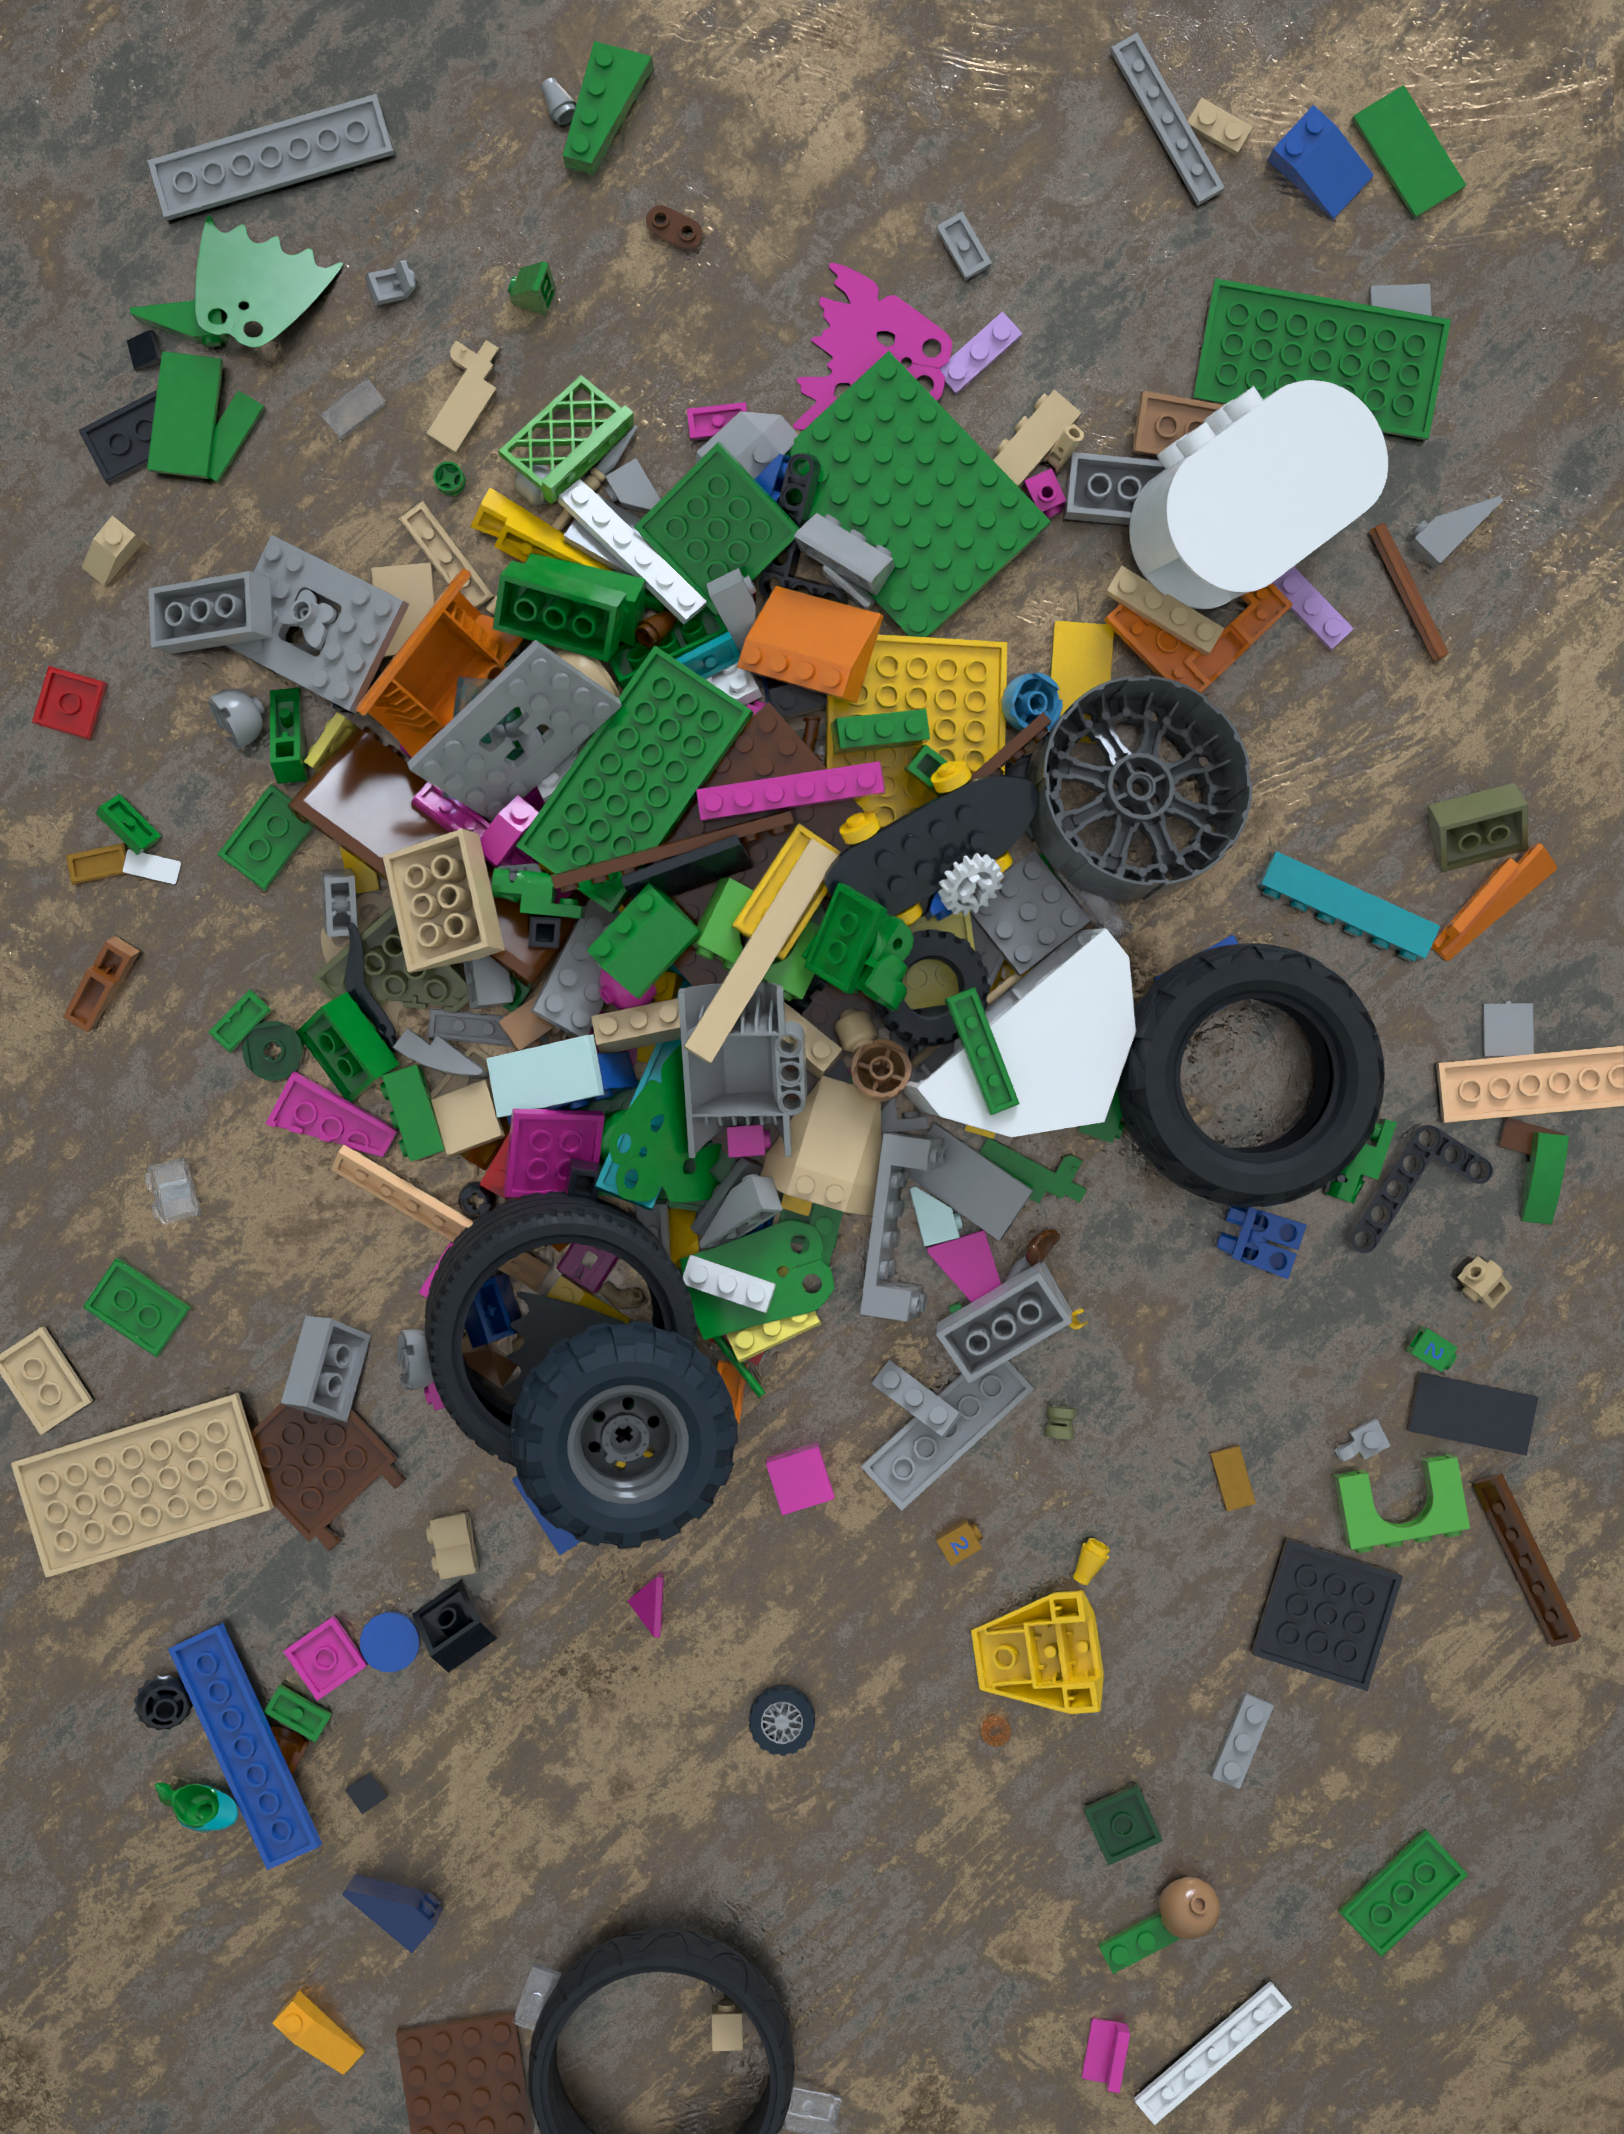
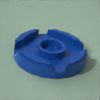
[360,1611,420,1672]

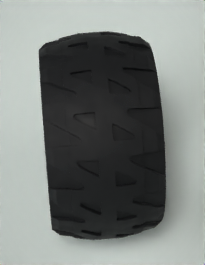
[1117,943,1385,1207]

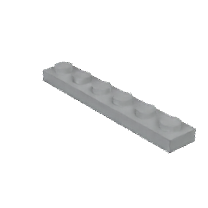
[1110,33,1225,206]

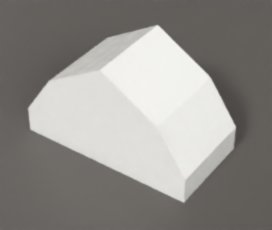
[903,928,1136,1137]

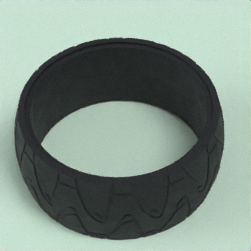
[528,1928,795,2134]

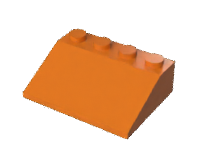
[737,586,884,704]

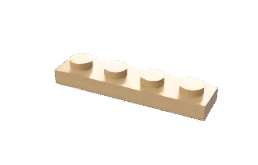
[1104,565,1224,656]

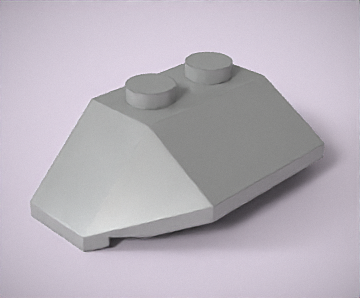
[695,411,798,479]

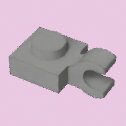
[1334,1418,1391,1462]

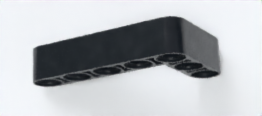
[759,453,848,605]
[1346,1125,1493,1253]

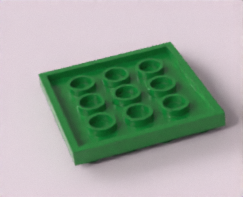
[634,442,800,616]

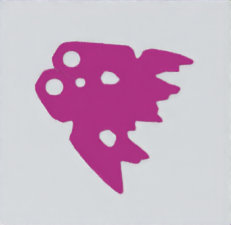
[793,263,952,430]

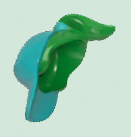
[155,1783,238,1833]

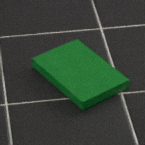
[217,784,313,891]
[804,883,888,994]
[82,1257,192,1358]

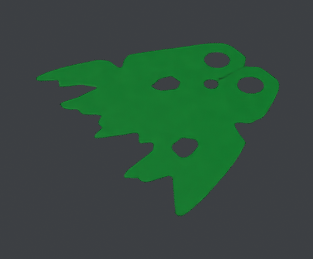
[609,1044,722,1202]

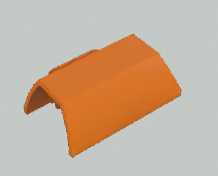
[356,568,524,757]

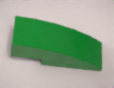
[1521,1132,1569,1225]

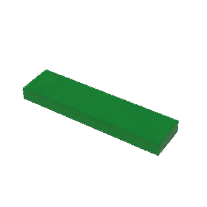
[945,987,1020,1115]

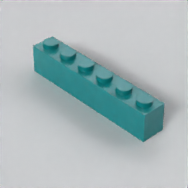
[1257,851,1440,963]

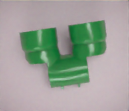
[801,913,914,1011]

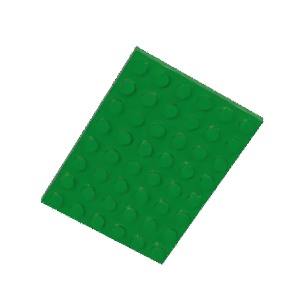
[784,351,1051,637]

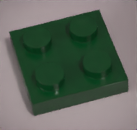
[1083,1783,1163,1866]

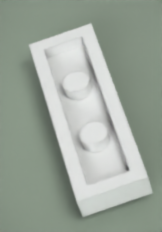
[683,1255,777,1313]

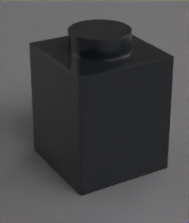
[564,1158,602,1202]

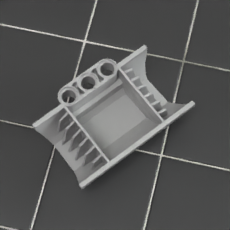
[678,982,808,1158]

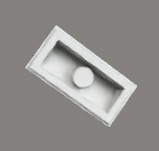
[823,565,876,610]

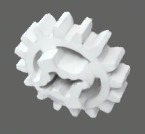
[938,853,1004,916]

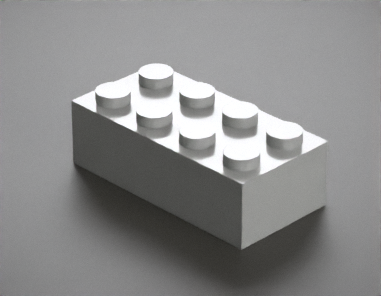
[1064,452,1165,525]
[148,571,273,654]
[936,1262,1072,1383]

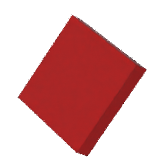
[31,666,108,741]

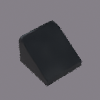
[127,330,161,370]
[528,914,561,948]

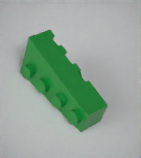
[562,41,654,175]
[525,553,646,647]

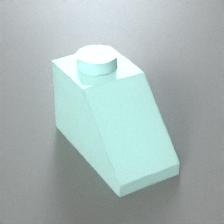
[909,1186,963,1246]

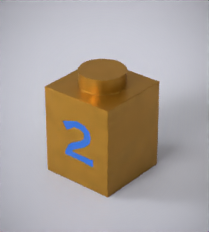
[935,1518,983,1567]

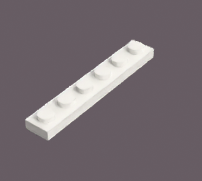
[558,479,707,625]
[1134,1981,1292,2125]

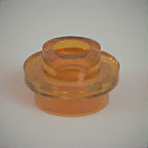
[981,1716,1011,1747]

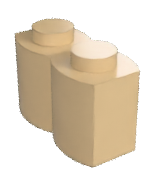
[426,1511,479,1580]

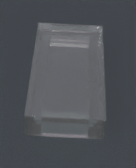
[321,378,387,440]

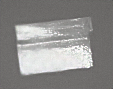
[783,2087,842,2134]

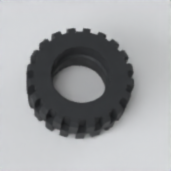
[872,929,990,1046]

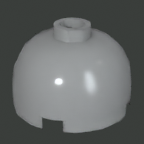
[208,688,264,751]
[397,1329,434,1390]

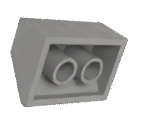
[794,513,895,596]
[281,1316,371,1422]

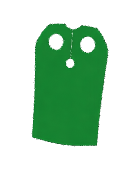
[680,1220,835,1340]

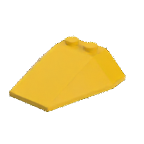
[971,1590,1104,1714]

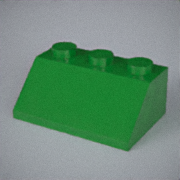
[587,883,702,999]
[296,992,400,1102]

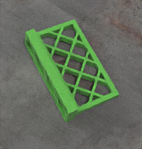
[499,375,634,504]

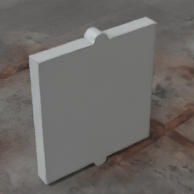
[1482,1001,1534,1057]

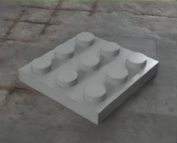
[970,850,1090,976]

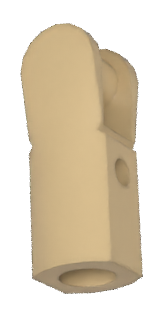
[1043,424,1084,474]

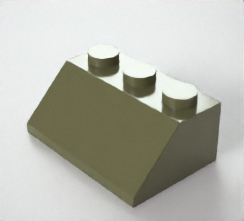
[1428,783,1528,872]

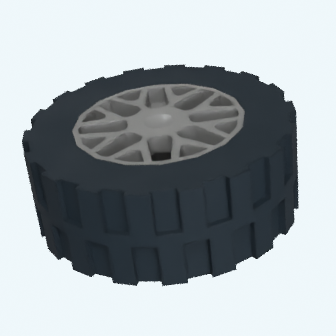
[749,1685,815,1756]

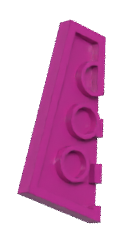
[265,1071,399,1157]

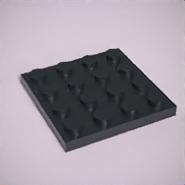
[1251,1538,1403,1691]

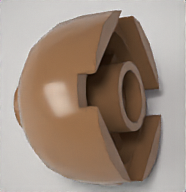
[850,1039,912,1102]
[1158,1877,1220,1940]

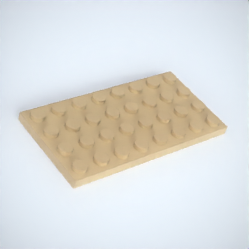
[11,1393,274,1578]

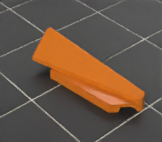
[1431,843,1557,961]

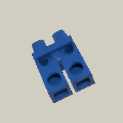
[1216,1206,1307,1279]

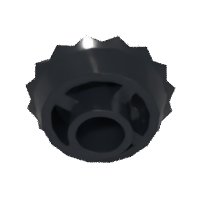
[134,1674,193,1731]

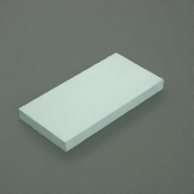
[486,1035,605,1118]

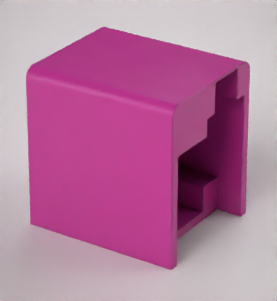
[766,1442,835,1515]

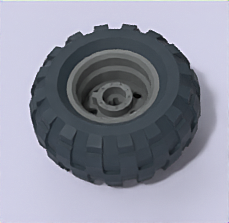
[510,1321,738,1549]

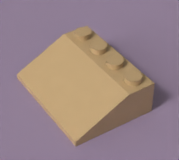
[383,829,505,973]

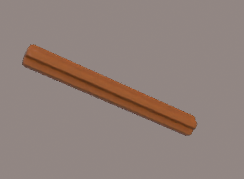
[1370,523,1449,661]

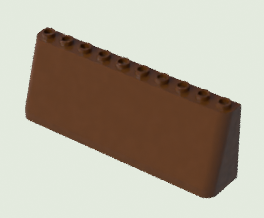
[288,726,588,992]

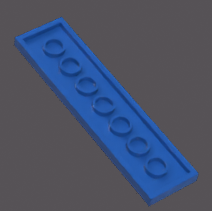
[168,1623,322,1870]

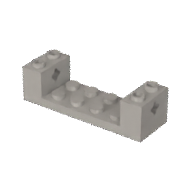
[860,1132,947,1322]

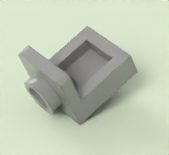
[365,260,416,306]

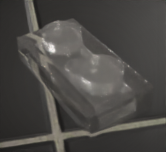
[512,1963,561,2031]

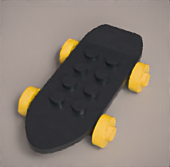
[823,761,1039,926]

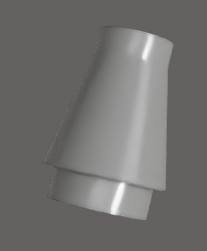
[540,77,577,125]

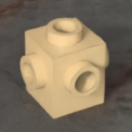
[1457,1256,1512,1310]

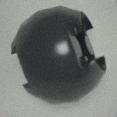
[458,1181,496,1219]

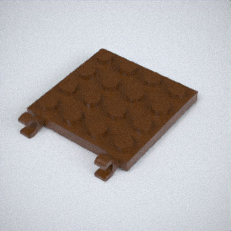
[251,1403,407,1551]
[395,2011,534,2134]

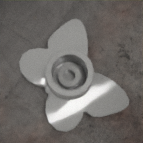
[279,589,337,649]

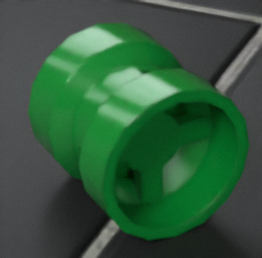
[433,461,466,497]

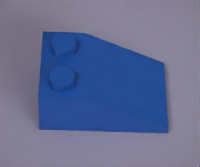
[1268,105,1374,220]

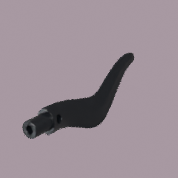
[345,923,398,1052]

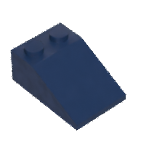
[342,1874,443,1953]

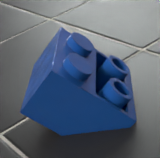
[464,1274,522,1348]

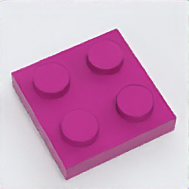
[283,1615,368,1701]

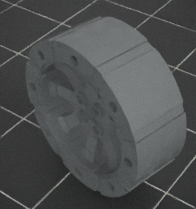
[1026,675,1252,902]

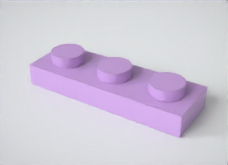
[939,311,1022,396]
[1272,566,1354,651]

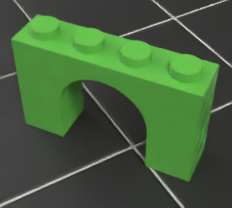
[690,878,820,1002]
[1333,1454,1470,1553]

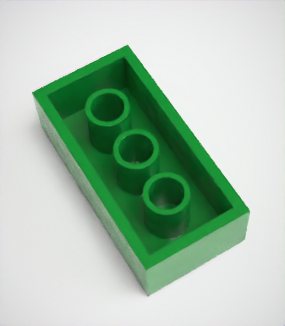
[492,561,627,662]

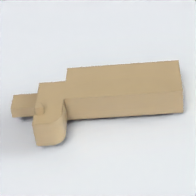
[426,340,499,455]

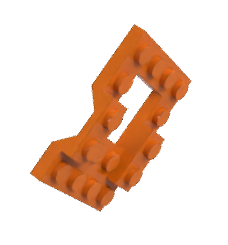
[1104,580,1293,693]

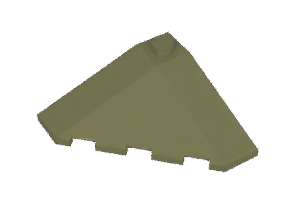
[312,905,469,1013]

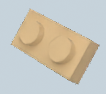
[1188,97,1253,156]

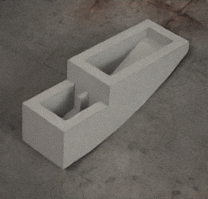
[393,1028,490,1079]

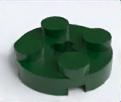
[242,1021,304,1081]

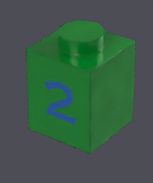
[1405,1326,1458,1373]

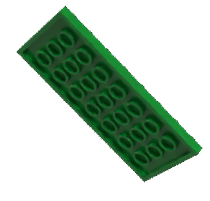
[1192,278,1451,440]
[516,646,754,914]

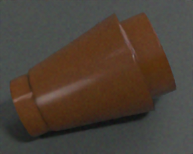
[635,609,678,648]

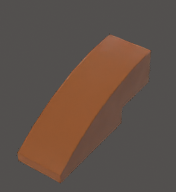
[63,936,140,1033]

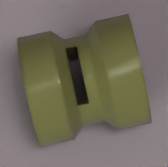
[1044,1405,1076,1439]

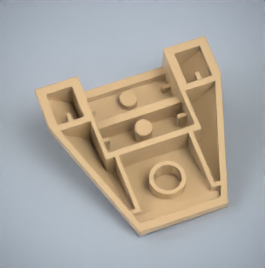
[760,1075,882,1216]

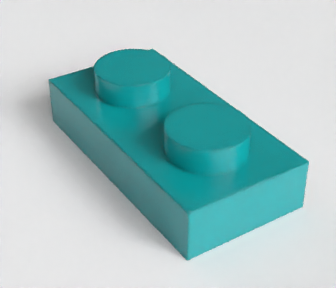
[676,631,740,679]

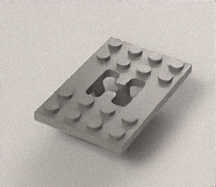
[225,535,409,714]
[407,640,622,822]

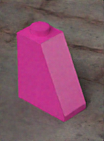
[926,1229,1001,1302]

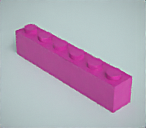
[696,761,886,822]

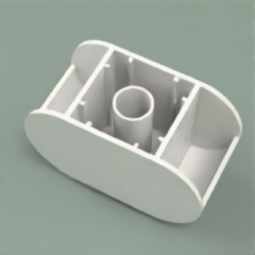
[1129,380,1388,610]

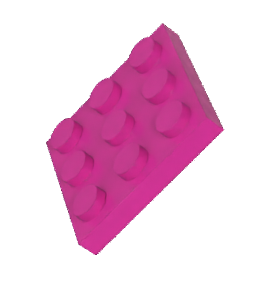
[504,1108,604,1197]

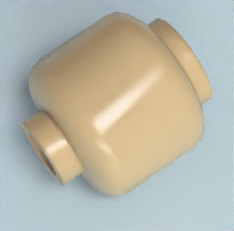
[834,1008,879,1055]

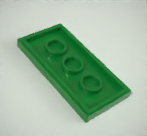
[1352,85,1467,219]
[147,351,223,479]
[1338,1829,1468,1957]

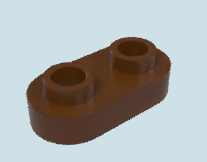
[646,205,703,252]

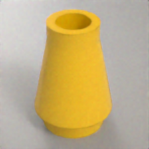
[1073,1538,1110,1586]

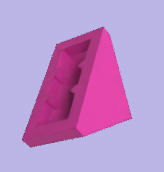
[627,1572,664,1638]

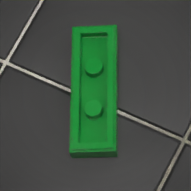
[209,390,265,484]

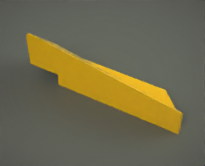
[470,488,613,571]

